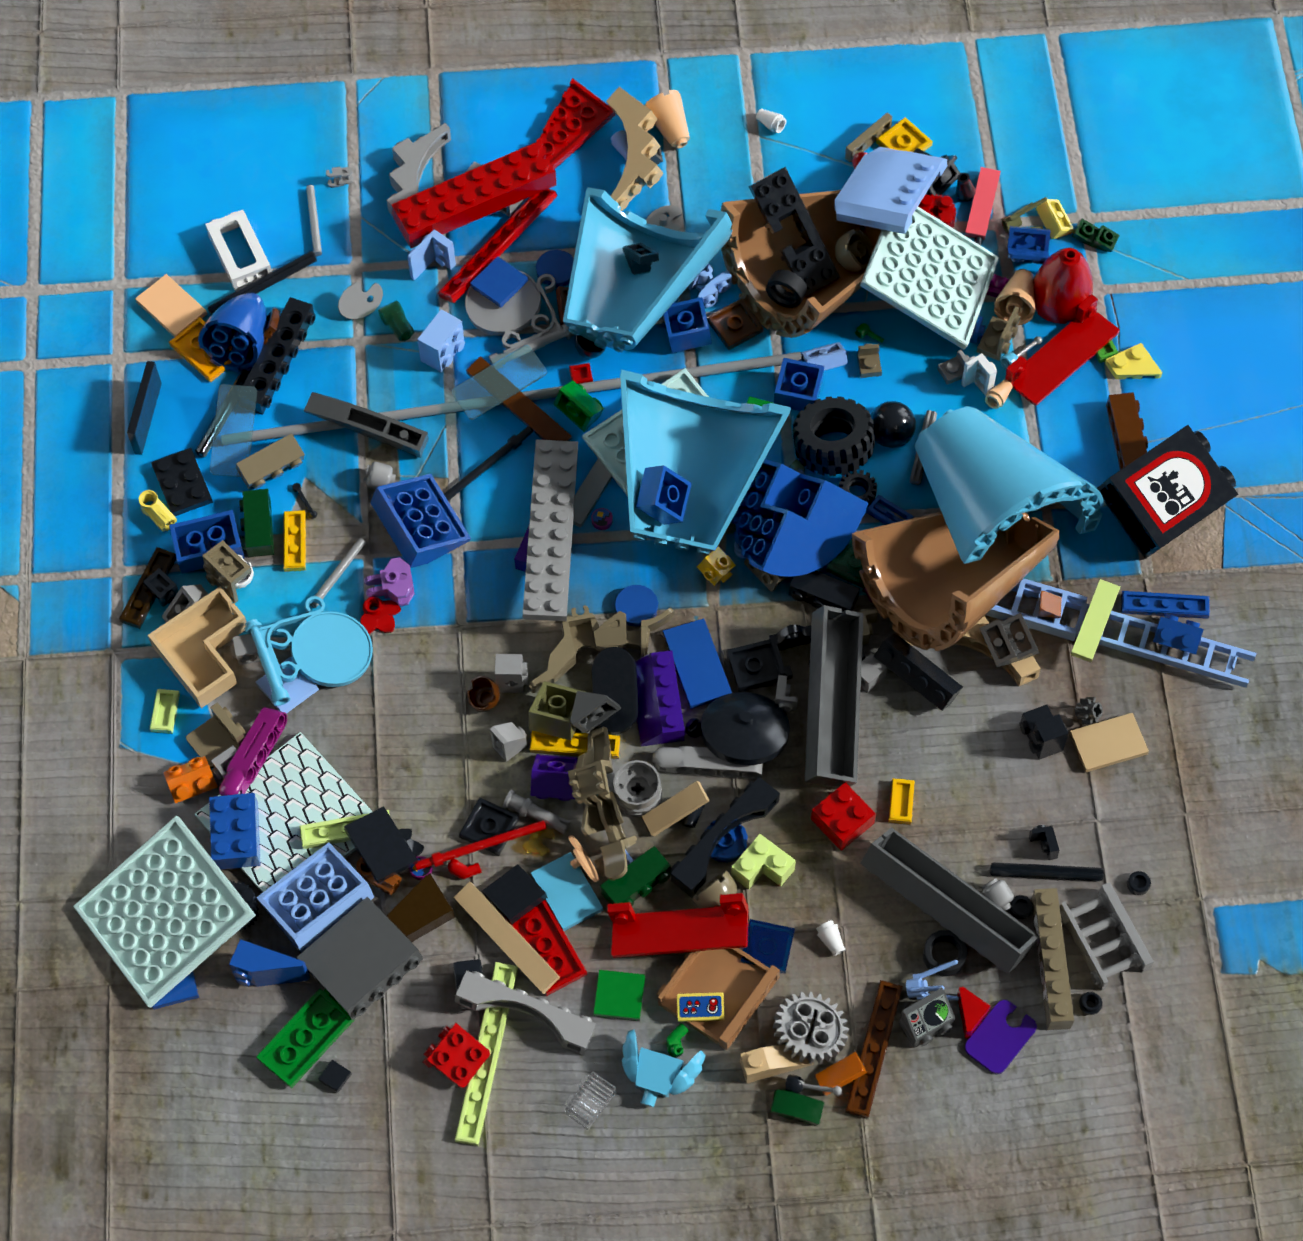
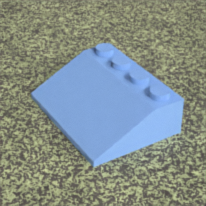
[256,842,374,953]

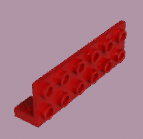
[1005,294,1120,406]
[607,893,748,958]

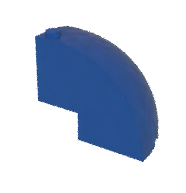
[732,459,868,577]

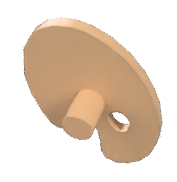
[568,835,599,882]

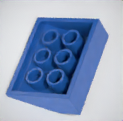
[370,474,471,568]

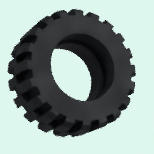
[793,396,875,477]

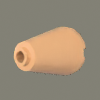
[645,90,690,148]
[994,269,1035,325]

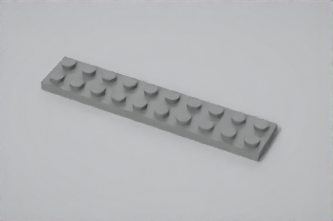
[523,439,578,621]

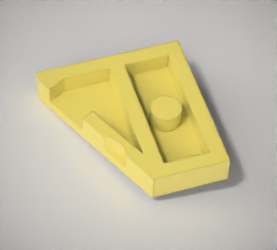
[1105,343,1162,379]

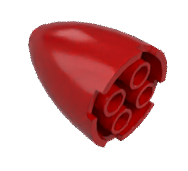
[1033,248,1093,324]

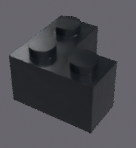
[1019,704,1069,760]

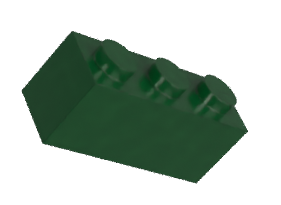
[239,489,274,557]
[600,846,671,906]

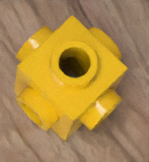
[697,546,736,586]

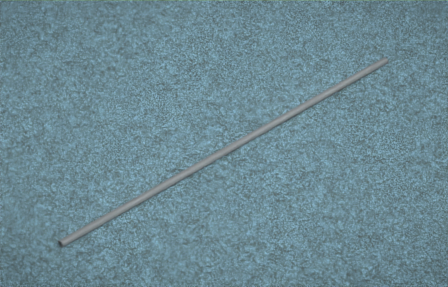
[221,352,802,446]

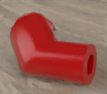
[448,859,482,880]

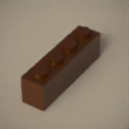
[1106,392,1148,470]

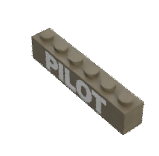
[1031,888,1074,1030]

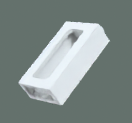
[205,210,272,291]

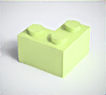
[731,834,796,890]

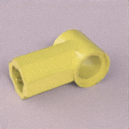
[139,490,177,532]

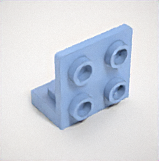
[407,229,456,280]

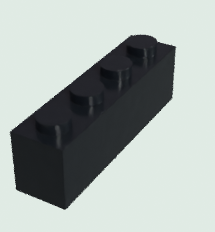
[874,632,963,711]

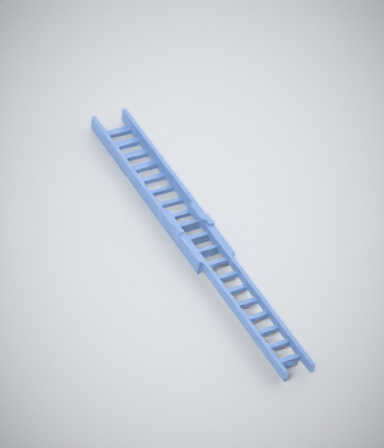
[824,530,1256,688]

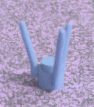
[906,960,959,1001]

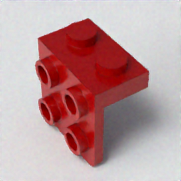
[422,1023,490,1088]

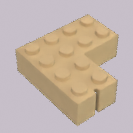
[148,587,246,708]

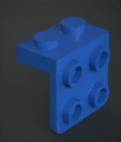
[1007,226,1051,264]
[1153,613,1204,654]

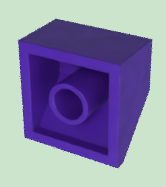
[530,754,578,801]

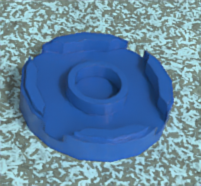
[536,249,574,288]
[615,585,658,627]
[705,820,748,863]

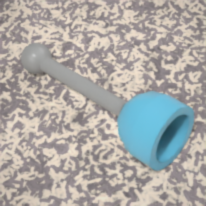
[1000,336,1042,370]

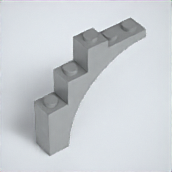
[387,123,451,216]

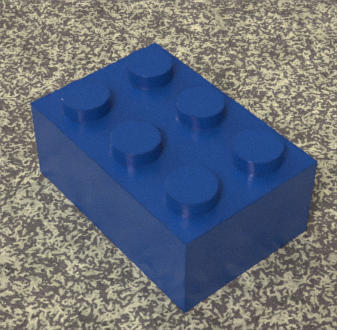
[169,510,245,574]
[209,793,261,870]

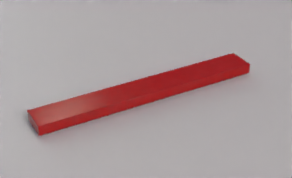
[438,189,557,303]

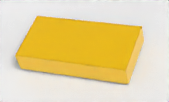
[888,778,915,825]

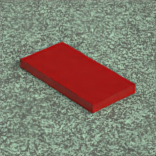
[504,899,587,996]

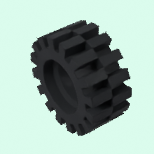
[839,470,877,507]

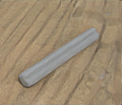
[910,410,937,485]

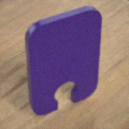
[965,1000,1037,1074]

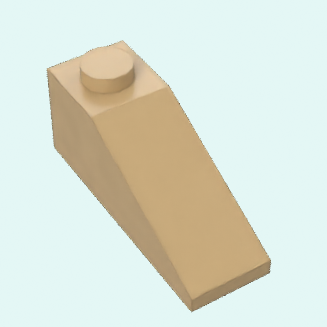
[740,1042,814,1084]

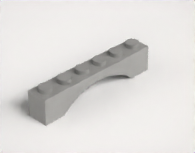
[454,970,596,1055]

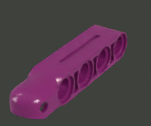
[219,707,287,796]

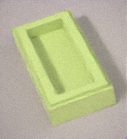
[150,689,180,734]

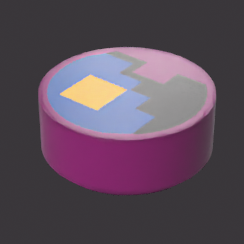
[591,508,613,530]
[409,856,433,880]

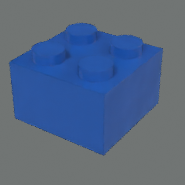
[664,297,712,353]
[774,358,825,411]
[636,465,692,525]

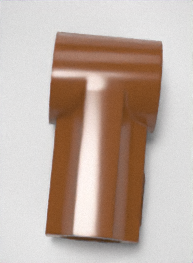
[356,858,402,895]

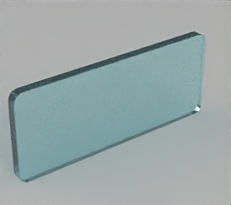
[452,345,547,420]
[210,384,257,477]

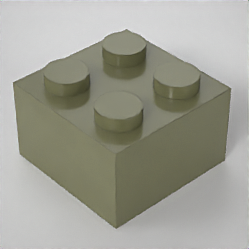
[529,681,585,741]

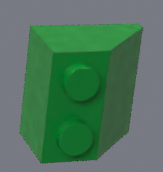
[553,381,604,432]

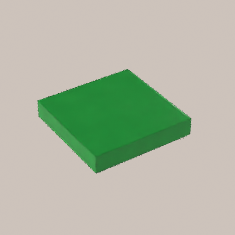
[594,970,645,1021]

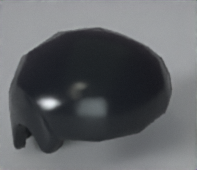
[575,335,606,359]

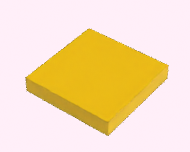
[876,117,933,152]

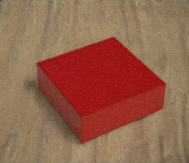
[569,363,593,384]

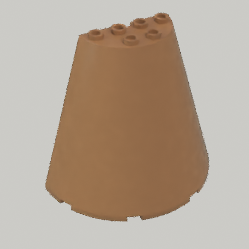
[721,190,882,338]
[852,512,1059,651]

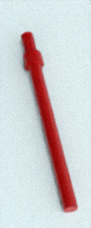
[415,820,547,871]

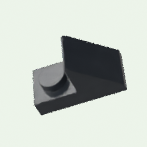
[622,243,659,275]

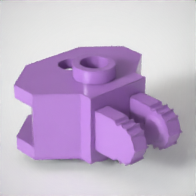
[364,557,415,606]

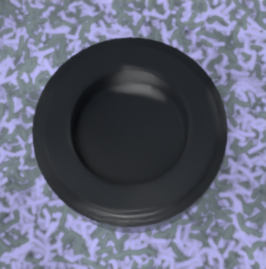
[1127,871,1151,895]
[1009,895,1033,919]

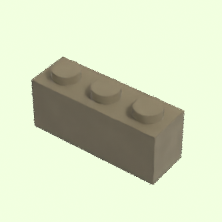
[236,433,305,490]

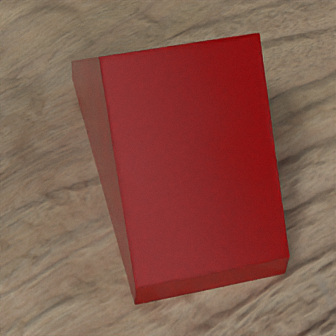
[957,987,990,1039]

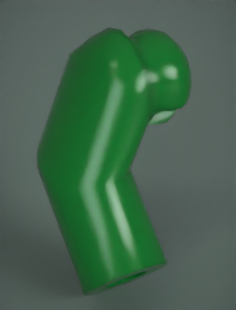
[666,1023,689,1058]

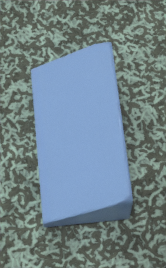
[801,342,847,371]

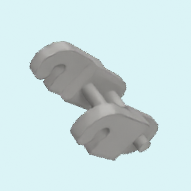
[326,166,353,188]

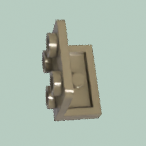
[186,703,246,769]

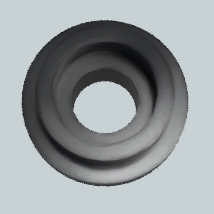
[1079,992,1103,1015]

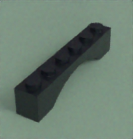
[670,777,780,898]

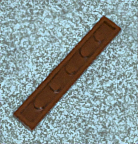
[466,356,572,441]
[845,980,903,1119]

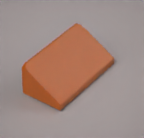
[815,1052,867,1096]

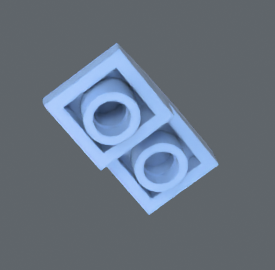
[698,270,732,308]

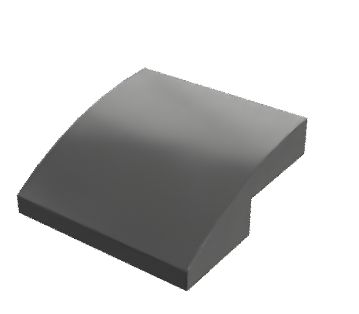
[980,613,1039,667]

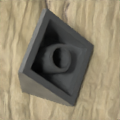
[570,691,622,733]

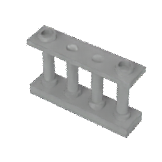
[1060,882,1154,991]

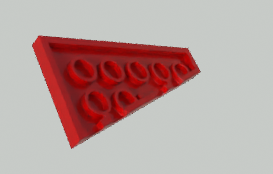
[536,78,616,169]

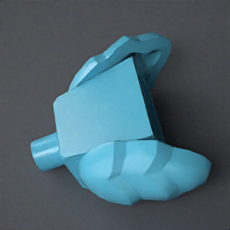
[622,1030,705,1107]

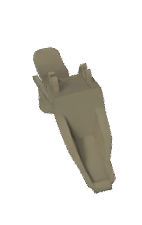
[529,605,675,693]
[568,727,637,880]

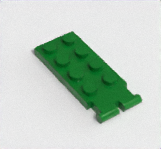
[256,988,355,1089]

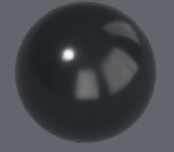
[871,401,916,448]

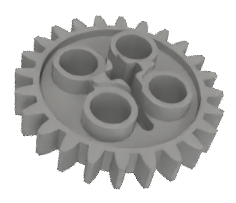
[773,992,849,1064]

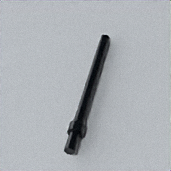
[438,426,533,503]

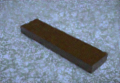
[119,547,177,629]

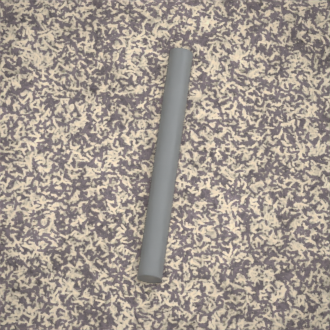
[306,185,322,256]
[310,538,366,608]

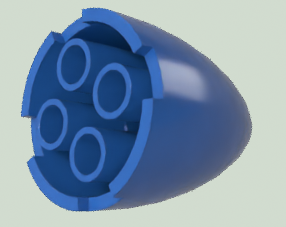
[198,293,267,372]

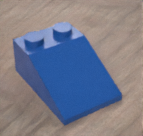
[229,939,310,987]

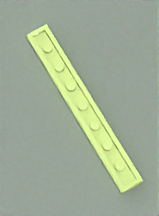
[455,962,518,1146]

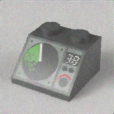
[899,988,955,1048]

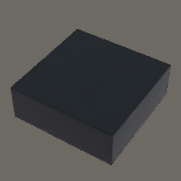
[318,1060,352,1093]

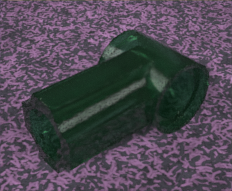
[378,300,415,342]

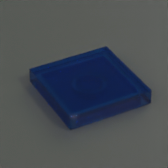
[741,919,795,974]

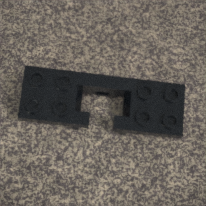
[748,167,840,297]
[727,624,865,692]

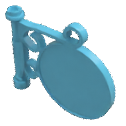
[244,596,373,706]

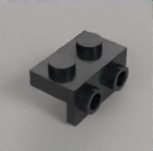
[927,155,960,196]

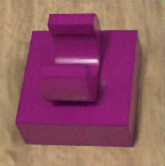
[986,274,1010,298]

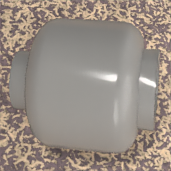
[363,461,396,490]
[981,878,1014,911]

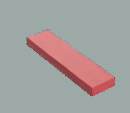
[965,167,1001,240]

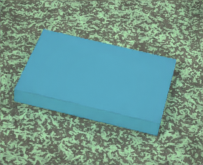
[531,852,603,931]

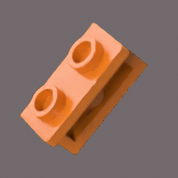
[164,756,217,804]

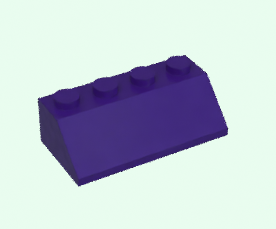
[635,650,685,746]

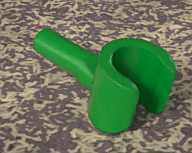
[855,323,884,343]

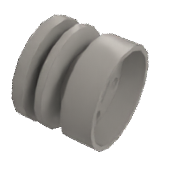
[613,760,662,817]

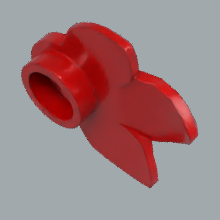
[360,597,401,634]

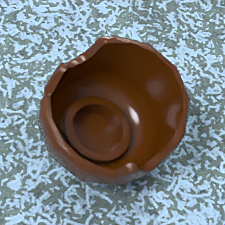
[467,676,500,712]

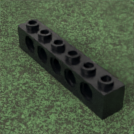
[237,297,316,415]

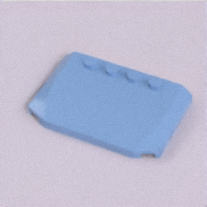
[834,147,947,234]

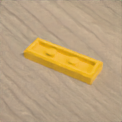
[284,510,306,572]

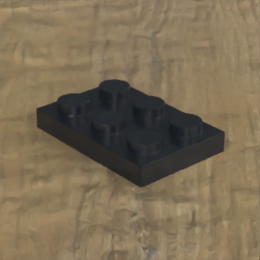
[151,448,213,516]

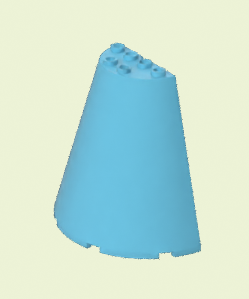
[563,187,733,353]
[620,370,791,554]
[914,406,1104,564]

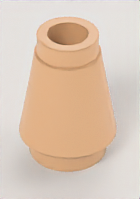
[985,380,1013,409]

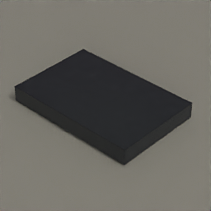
[344,806,418,884]

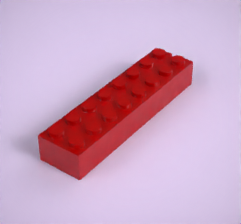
[391,142,557,248]

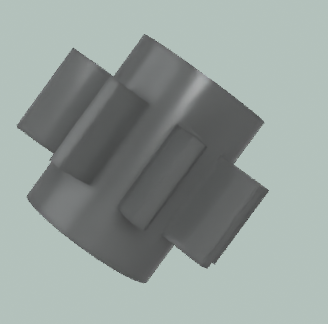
[1075,697,1103,724]

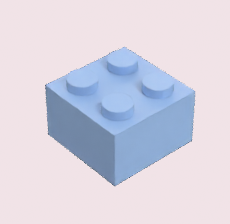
[417,309,465,372]

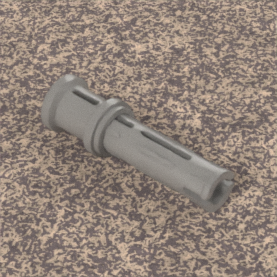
[503,789,570,834]

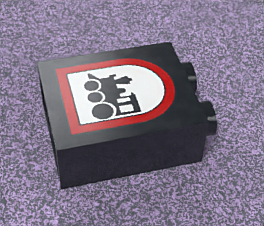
[1097,425,1239,559]

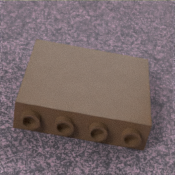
[657,948,780,1050]

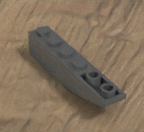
[304,392,429,458]

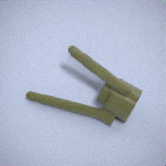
[1001,197,1047,233]

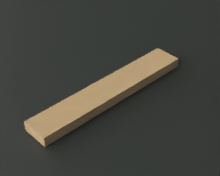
[454,881,560,994]

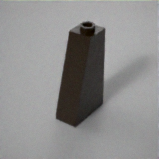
[386,874,455,942]

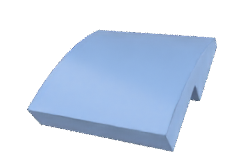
[256,656,319,714]

